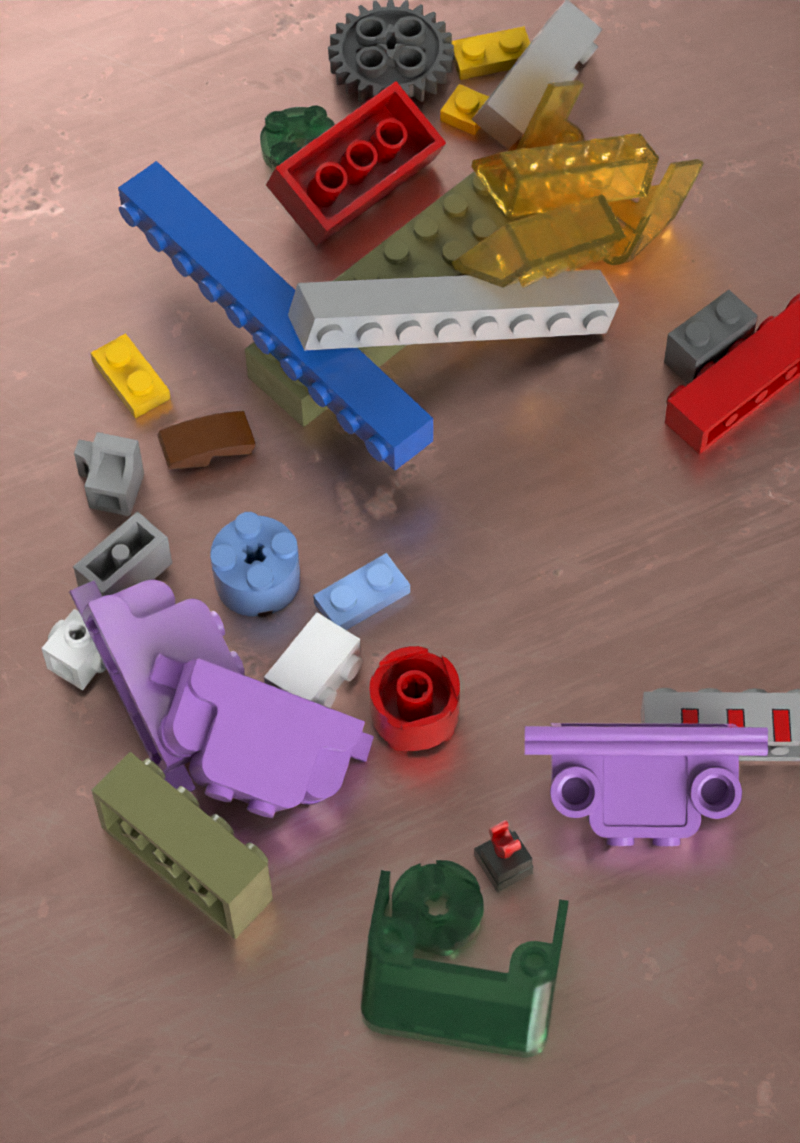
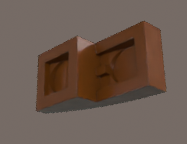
[157,411,256,469]

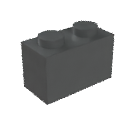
[664,290,758,384]

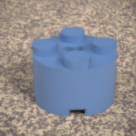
[210,512,300,617]

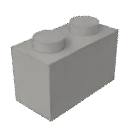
[73,511,172,597]

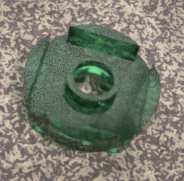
[260,105,335,169]
[392,860,484,956]

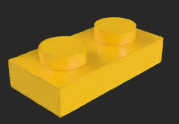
[451,26,530,80]
[90,333,171,419]

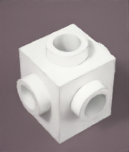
[41,609,106,690]

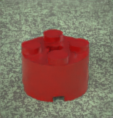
[369,646,460,752]

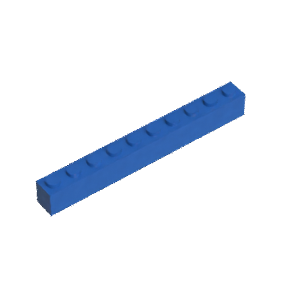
[118,161,433,471]

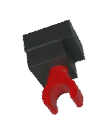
[474,820,534,892]

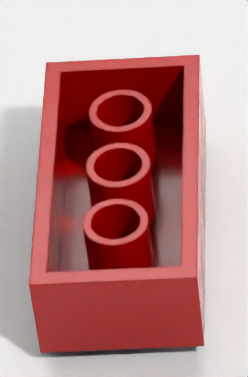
[266,81,446,247]

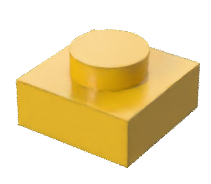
[440,84,489,136]

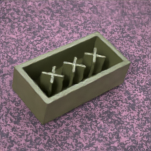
[91,752,273,939]

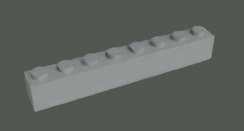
[288,269,619,351]

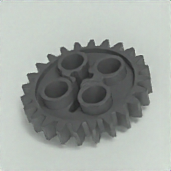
[328,0,454,102]

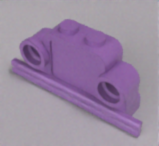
[69,580,245,792]
[149,654,374,818]
[525,723,768,846]

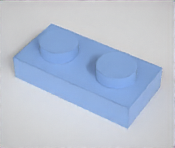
[313,553,410,630]

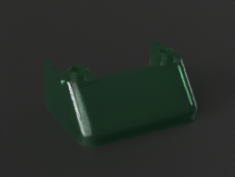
[360,870,569,1058]

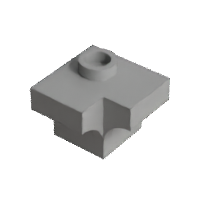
[74,432,144,516]

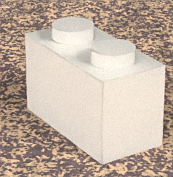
[264,612,363,708]

